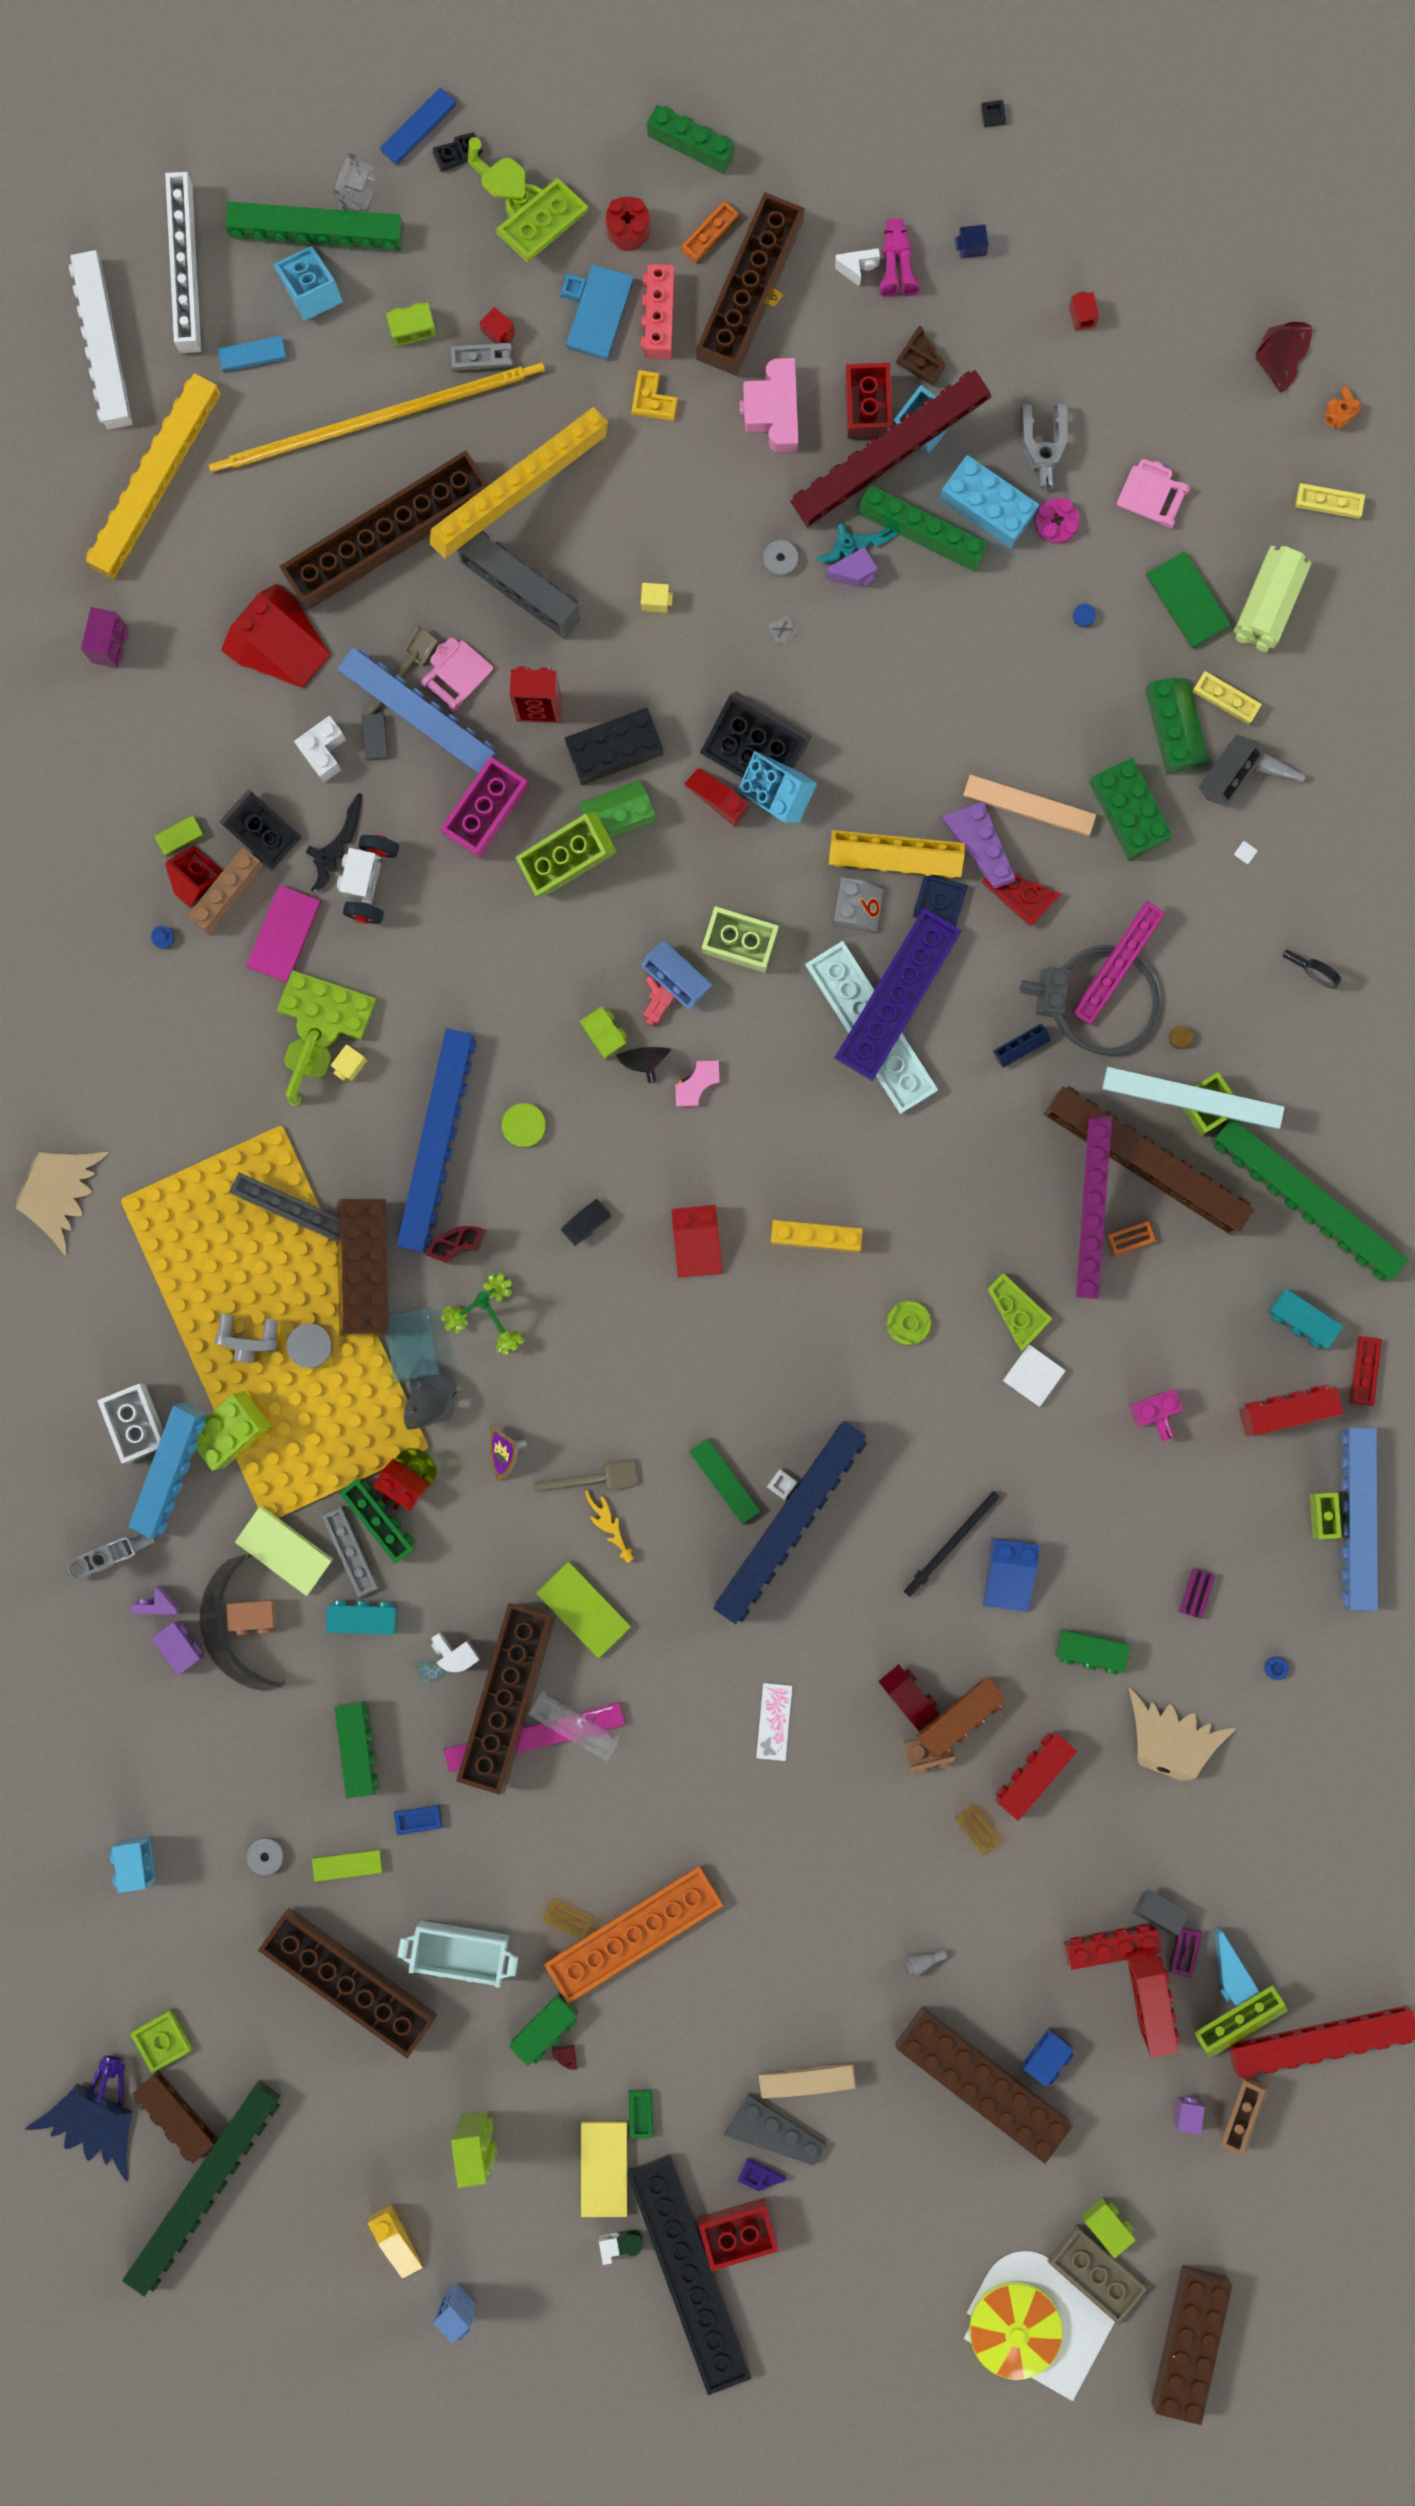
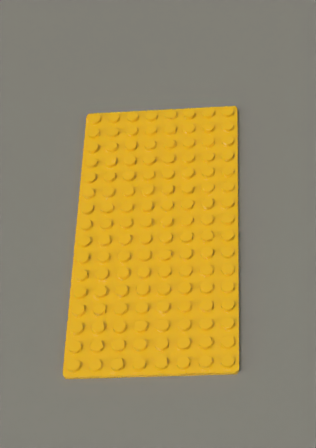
[121,1126,428,1518]

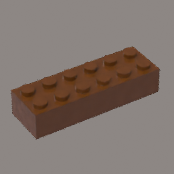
[337,1199,388,1336]
[1151,2265,1232,2425]

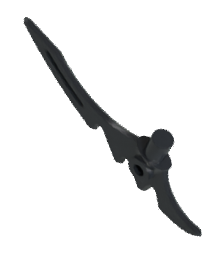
[306,793,361,892]

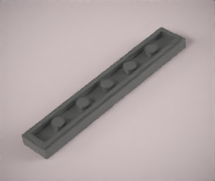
[229,1172,338,1243]

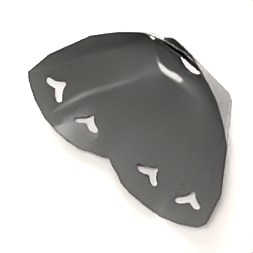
[404,1360,457,1430]

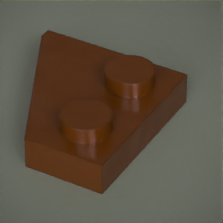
[896,326,945,386]

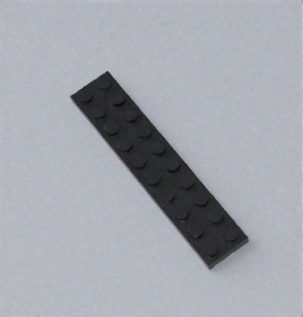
[627,2154,751,2395]

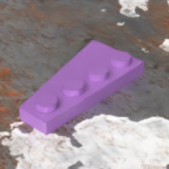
[942,802,1015,889]

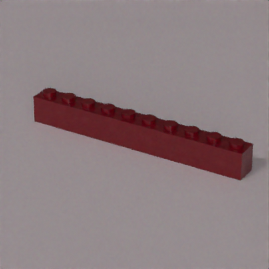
[790,370,991,528]

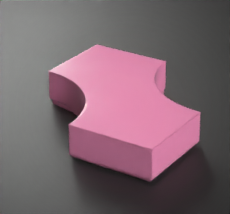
[675,1060,720,1107]

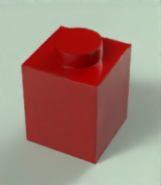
[1069,291,1099,331]
[479,307,515,344]

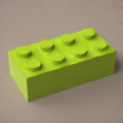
[516,813,617,897]
[451,2111,497,2188]

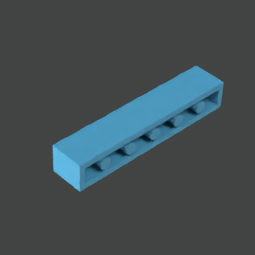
[128,1402,207,1539]

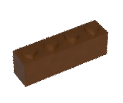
[133,2070,218,2164]

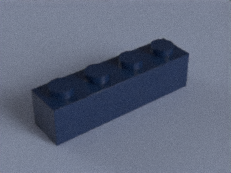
[993,1024,1051,1068]

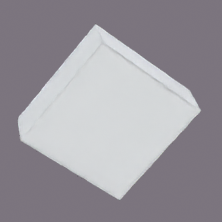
[767,1469,798,1500]

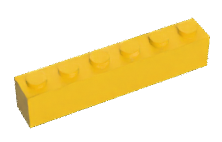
[828,830,965,878]

